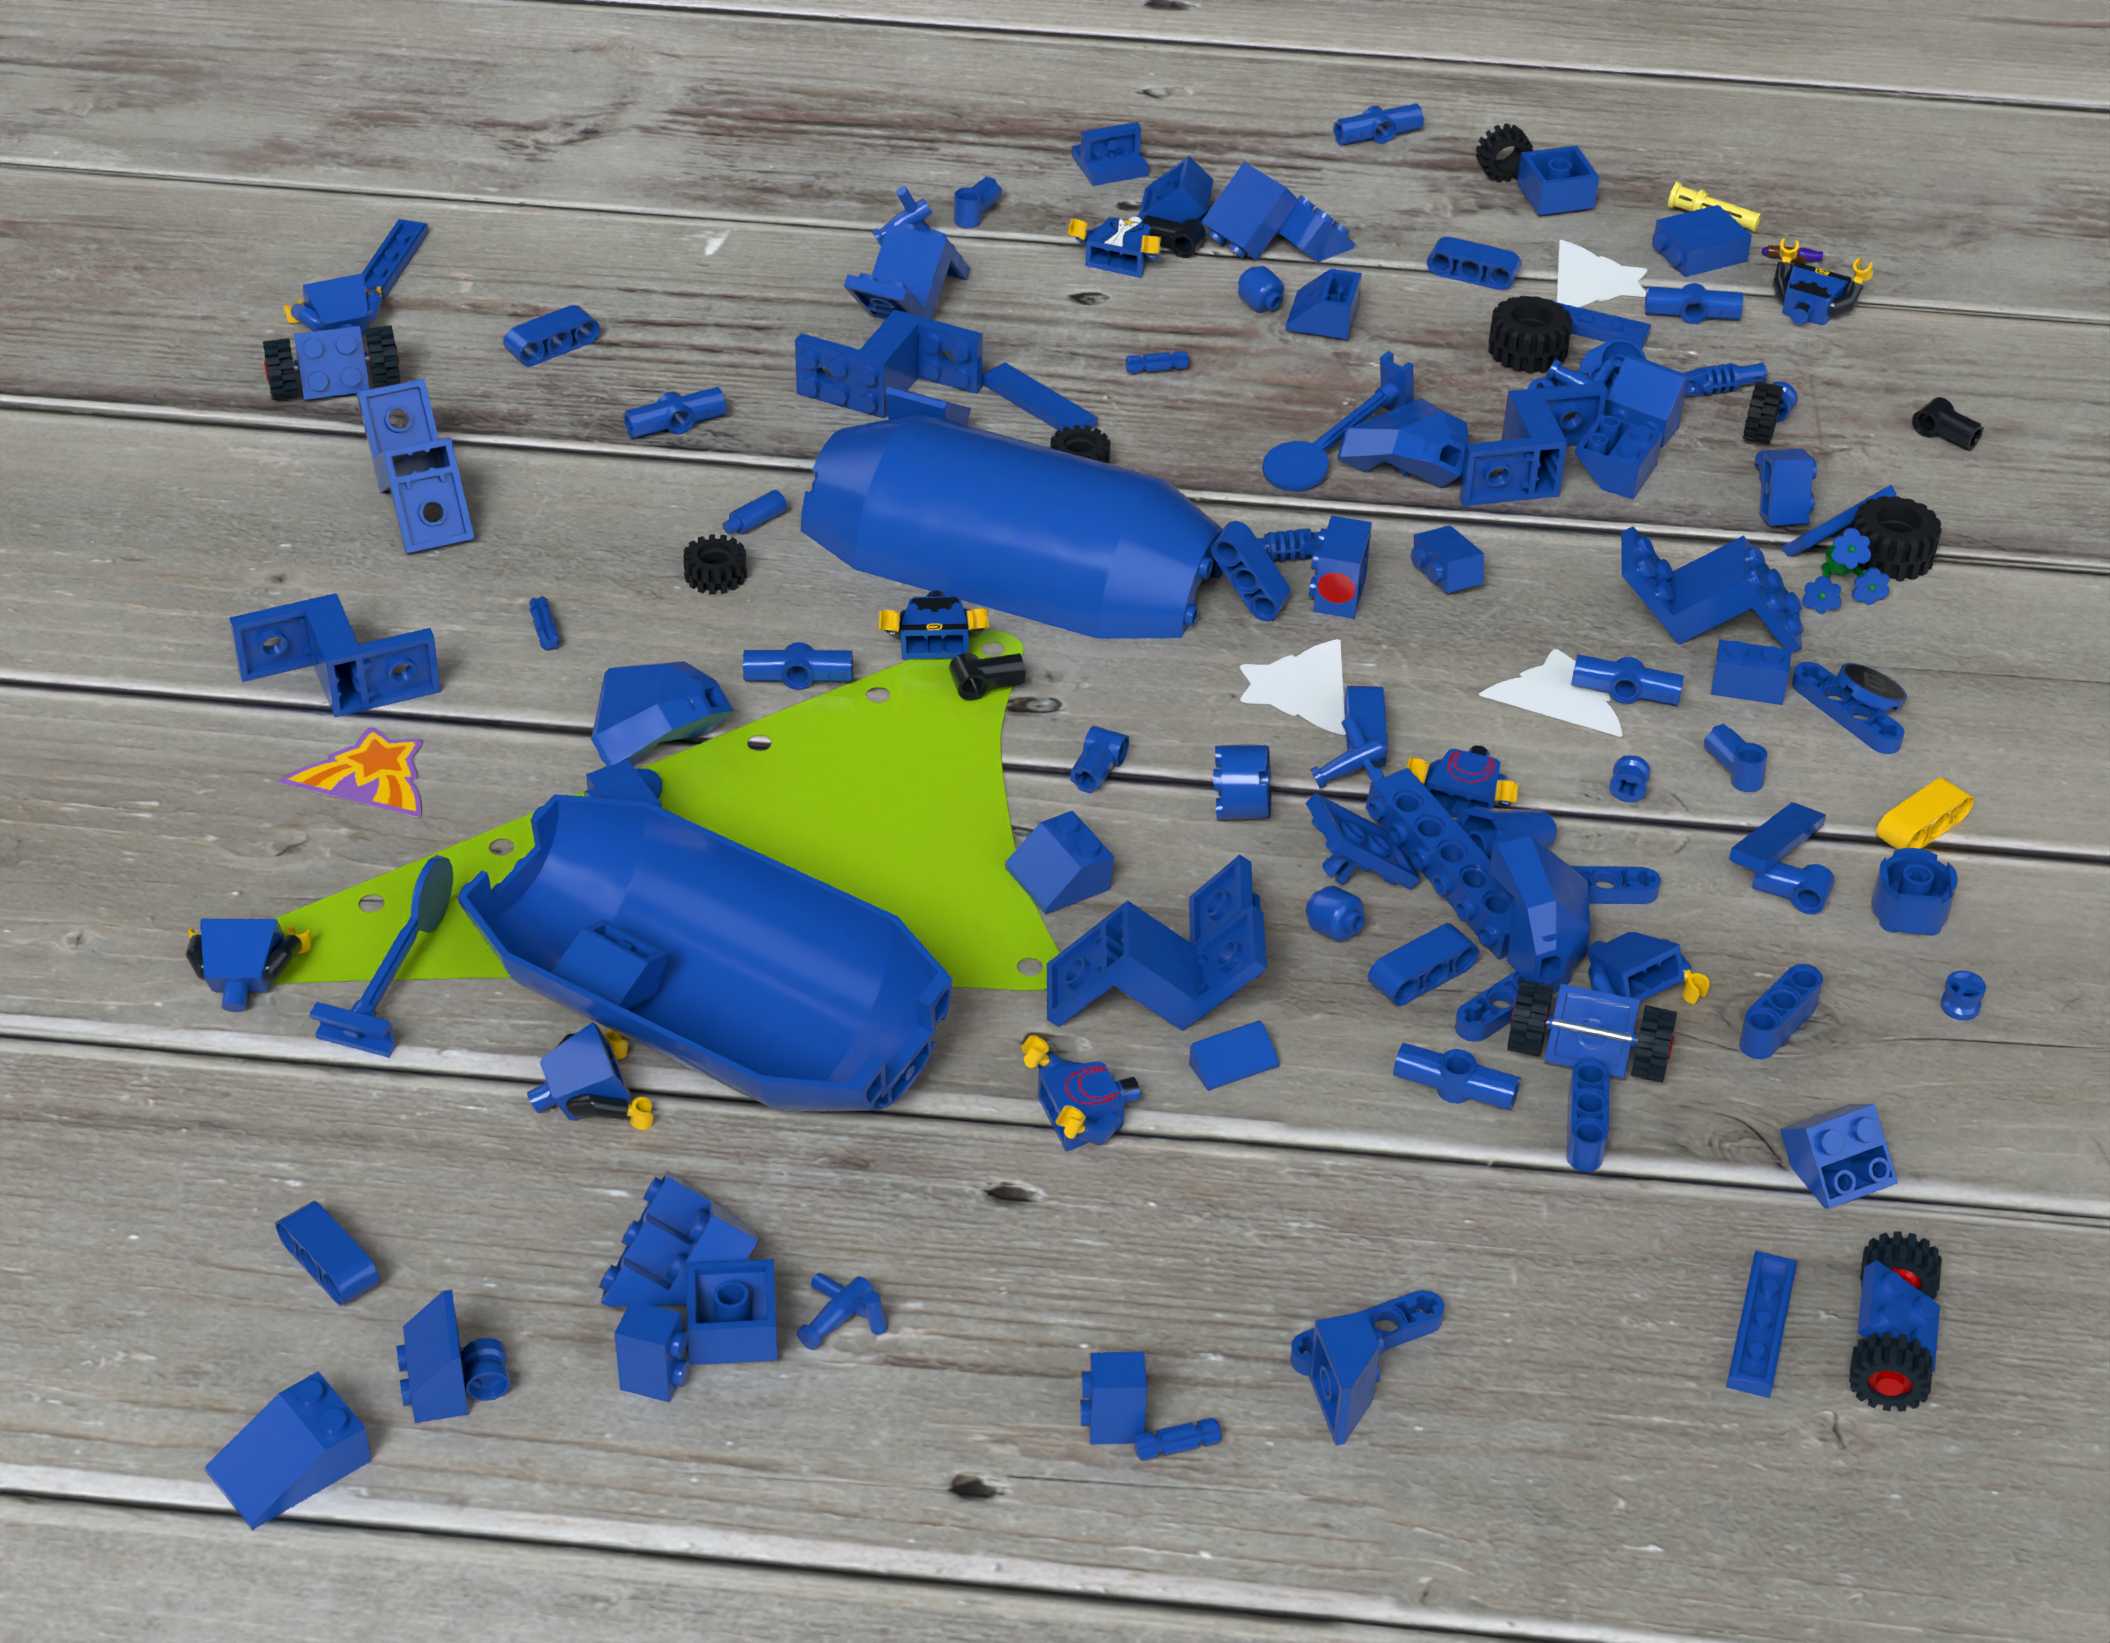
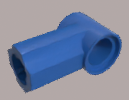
[954,176,1002,228]
[1704,723,1767,792]
[1070,726,1129,793]
[1752,862,1835,915]

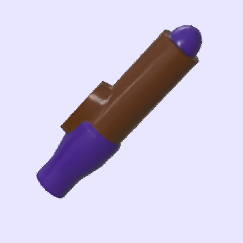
[1761,245,1823,264]

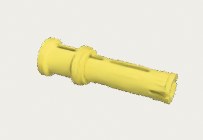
[1668,181,1762,232]

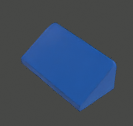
[1189,1021,1279,1091]

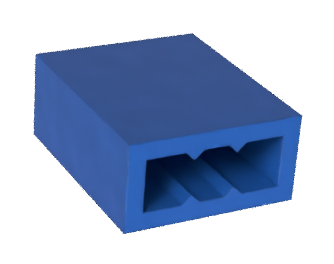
[1201,162,1299,261]
[1652,205,1752,277]

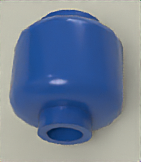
[1238,266,1284,313]
[1306,886,1365,942]

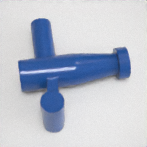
[872,186,933,246]
[1546,359,1616,417]
[1311,716,1387,789]
[797,1273,888,1350]

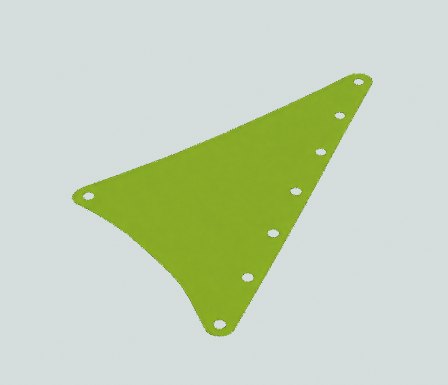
[271,630,1060,991]

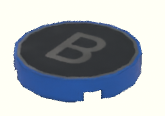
[1836,663,1907,711]

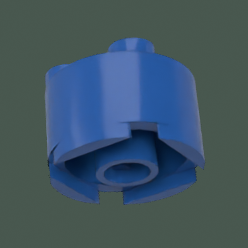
[1213,744,1271,820]
[1871,848,1958,936]

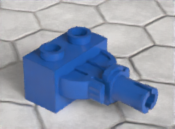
[1754,448,1817,525]

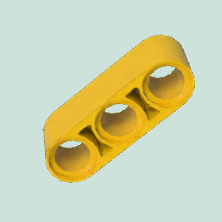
[1876,777,1974,850]

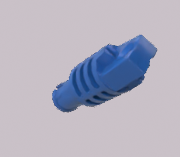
[1684,362,1767,396]
[1257,528,1321,563]

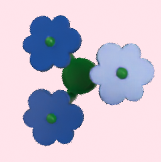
[1802,528,1890,614]

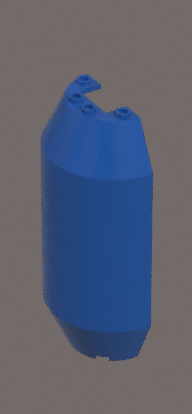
[801,414,1223,639]
[457,794,952,1111]

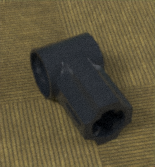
[1143,215,1206,258]
[1912,397,1984,451]
[949,653,1025,700]

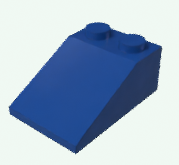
[205,1371,371,1530]

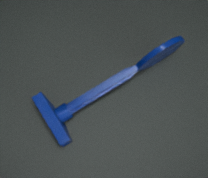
[1262,351,1414,491]
[310,855,453,1058]

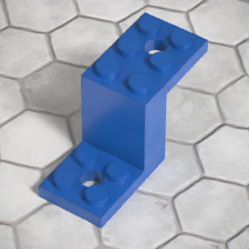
[844,223,970,320]
[795,309,983,419]
[356,379,475,554]
[1459,382,1608,506]
[1621,526,1803,653]
[229,593,441,718]
[1047,900,1267,1031]

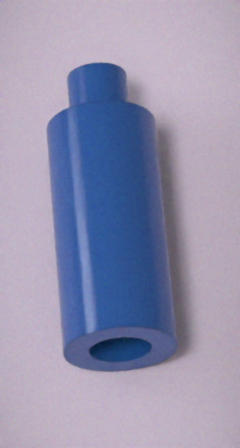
[723,490,787,534]

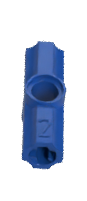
[1333,103,1424,146]
[1645,283,1743,324]
[623,387,727,440]
[743,642,853,690]
[1571,654,1684,706]
[1393,1042,1521,1110]

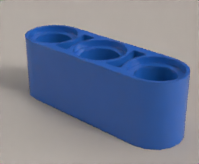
[1427,237,1521,290]
[503,305,600,367]
[1211,521,1290,621]
[1345,686,1387,767]
[1368,923,1479,1006]
[1739,964,1823,1059]
[1566,1058,1610,1172]
[275,1201,380,1306]

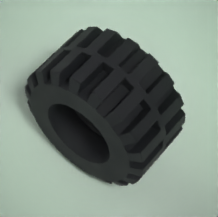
[1488,296,1572,373]
[1852,496,1942,581]

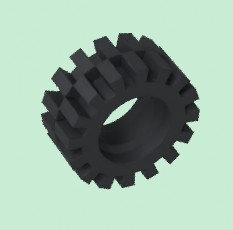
[1476,124,1533,183]
[1743,381,1783,445]
[1050,425,1110,463]
[683,534,747,595]

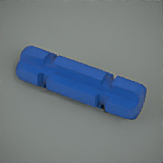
[1125,351,1189,373]
[529,596,560,651]
[1134,1418,1221,1461]

